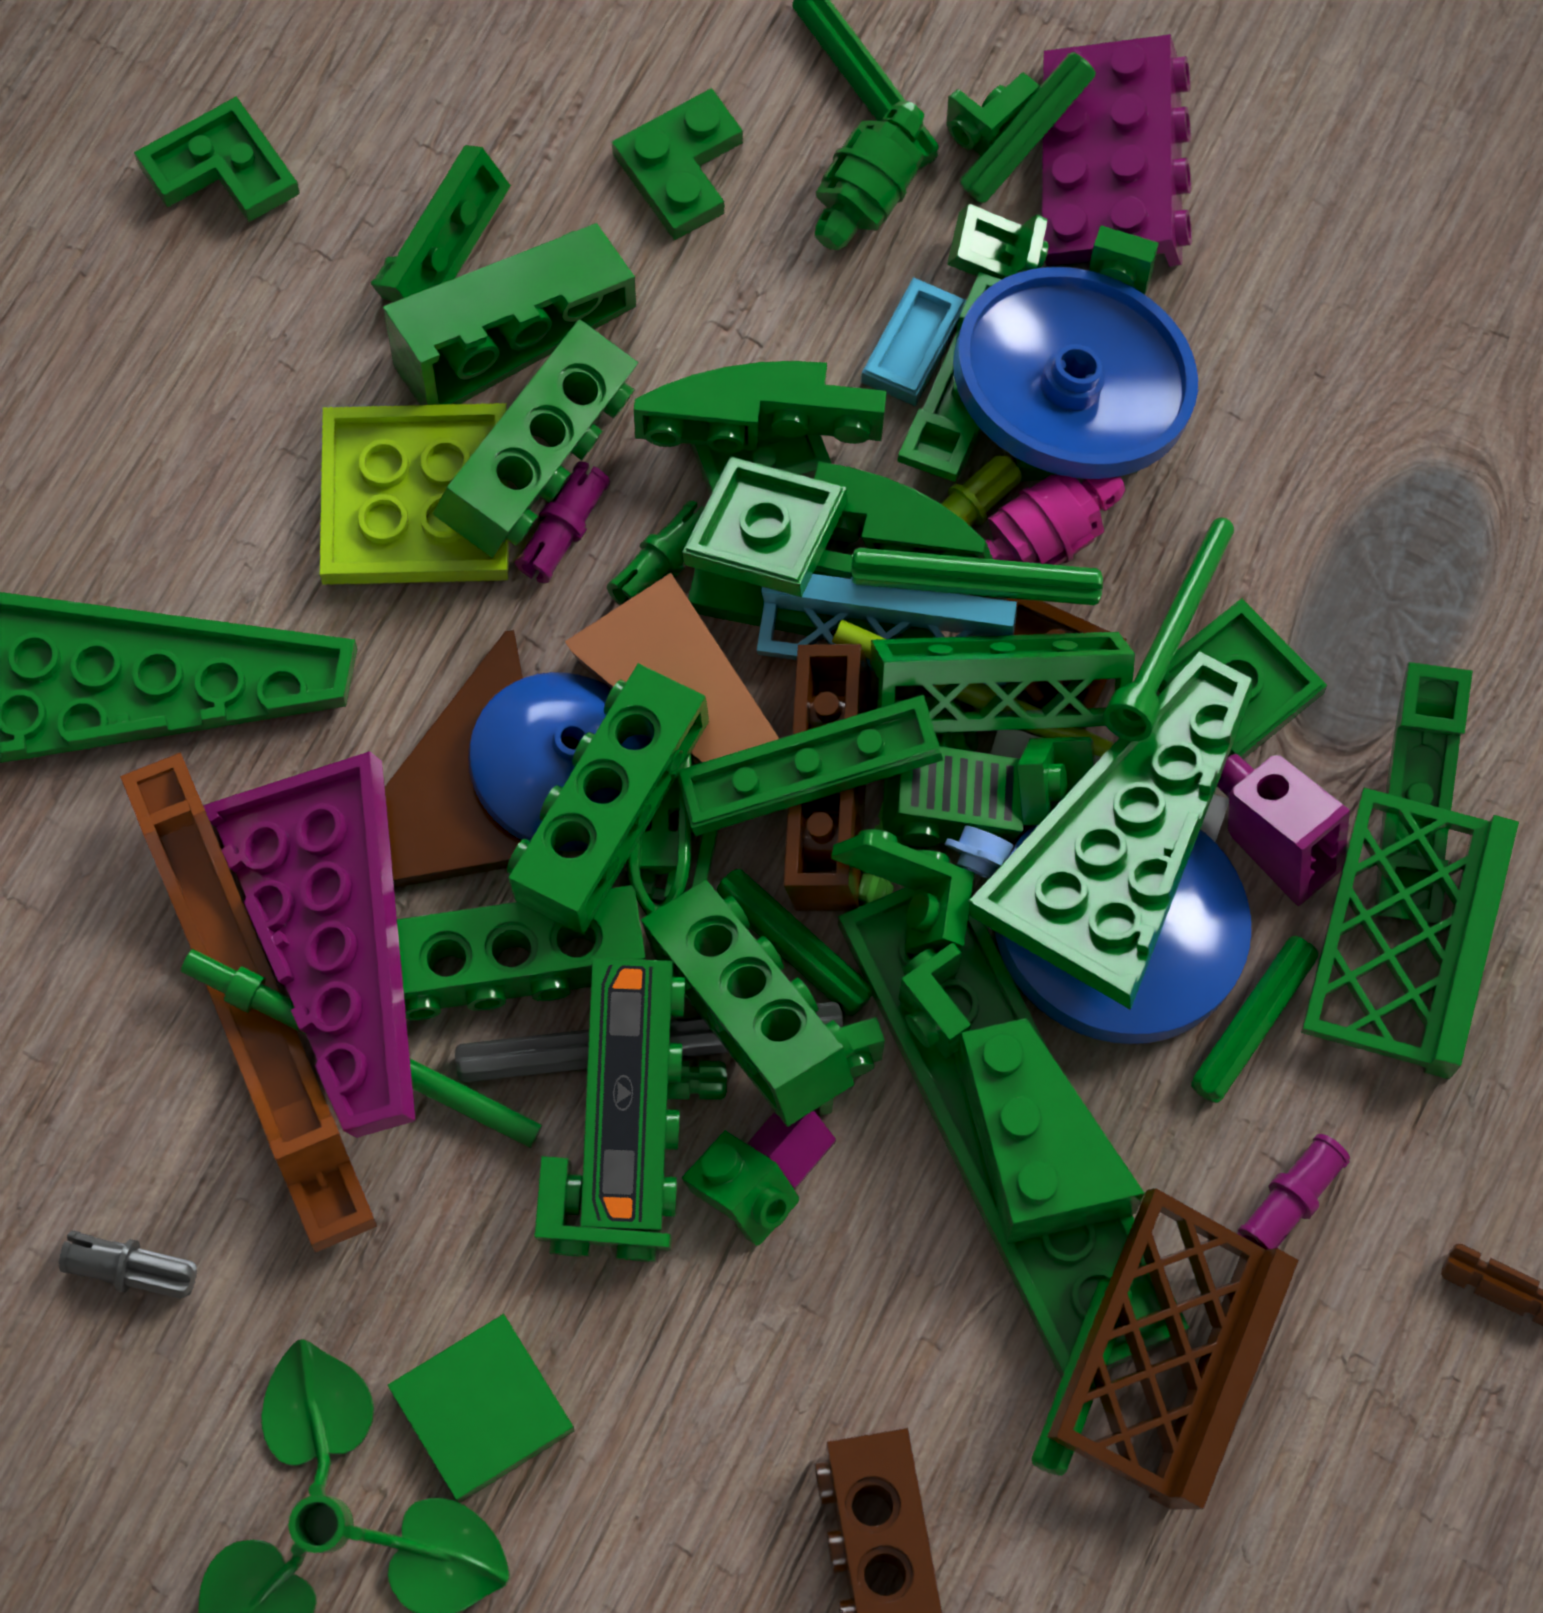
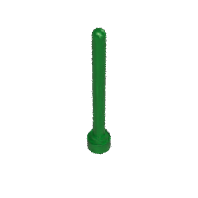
[1103,517,1234,742]

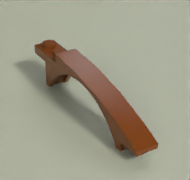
[120,752,377,1253]

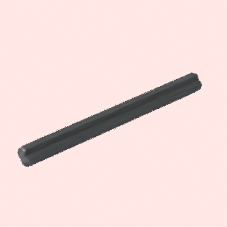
[455,1002,843,1082]

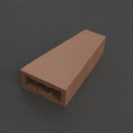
[565,573,779,764]

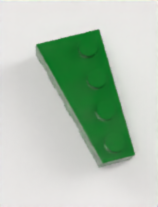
[383,223,637,405]

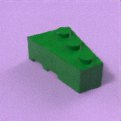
[957,1018,1145,1244]

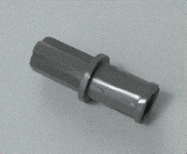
[59,1230,197,1299]

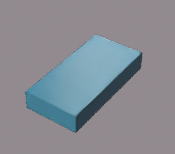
[861,277,967,406]

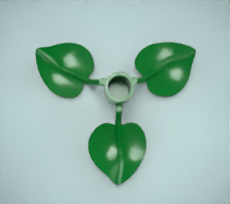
[198,1339,510,1613]

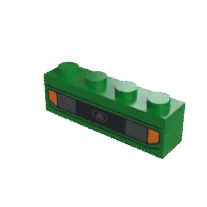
[581,957,685,1230]

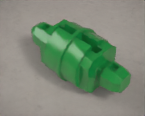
[815,101,924,250]

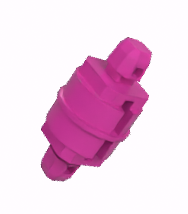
[986,474,1125,565]

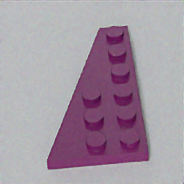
[203,751,416,1138]

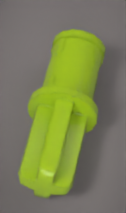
[941,455,1022,527]

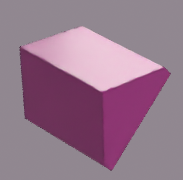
[747,1111,836,1190]

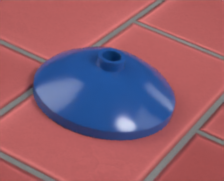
[468,672,652,851]

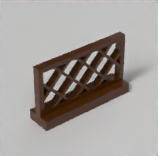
[1047,1188,1299,1509]

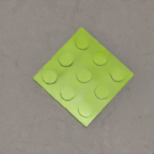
[320,403,509,585]

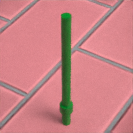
[181,949,542,1148]

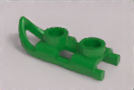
[627,755,693,915]

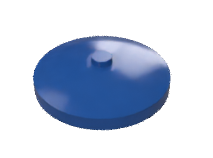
[953,267,1198,479]
[995,825,1251,1044]

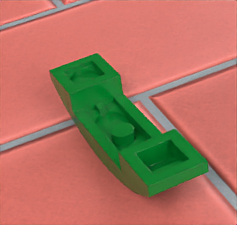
[897,272,1001,482]
[1375,662,1473,924]

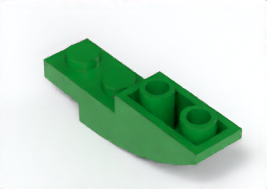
[634,361,887,453]
[814,461,993,559]

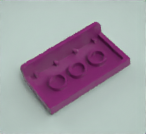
[1042,34,1192,267]

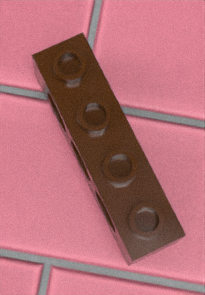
[784,644,871,911]
[815,1428,942,1613]

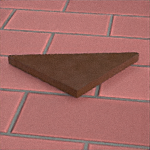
[385,630,523,888]

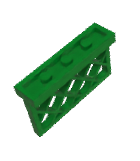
[1301,787,1519,1080]

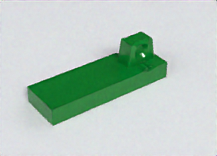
[371,145,511,303]

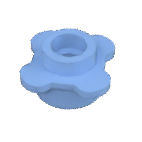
[945,826,1013,879]

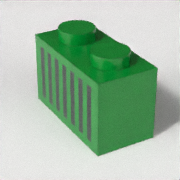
[882,746,1023,847]

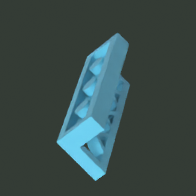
[756,574,1017,689]

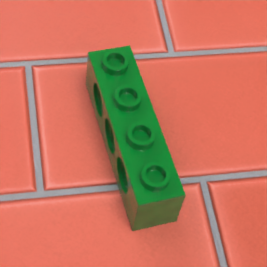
[432,319,639,558]
[507,663,709,935]
[641,880,855,1127]
[397,885,646,1021]

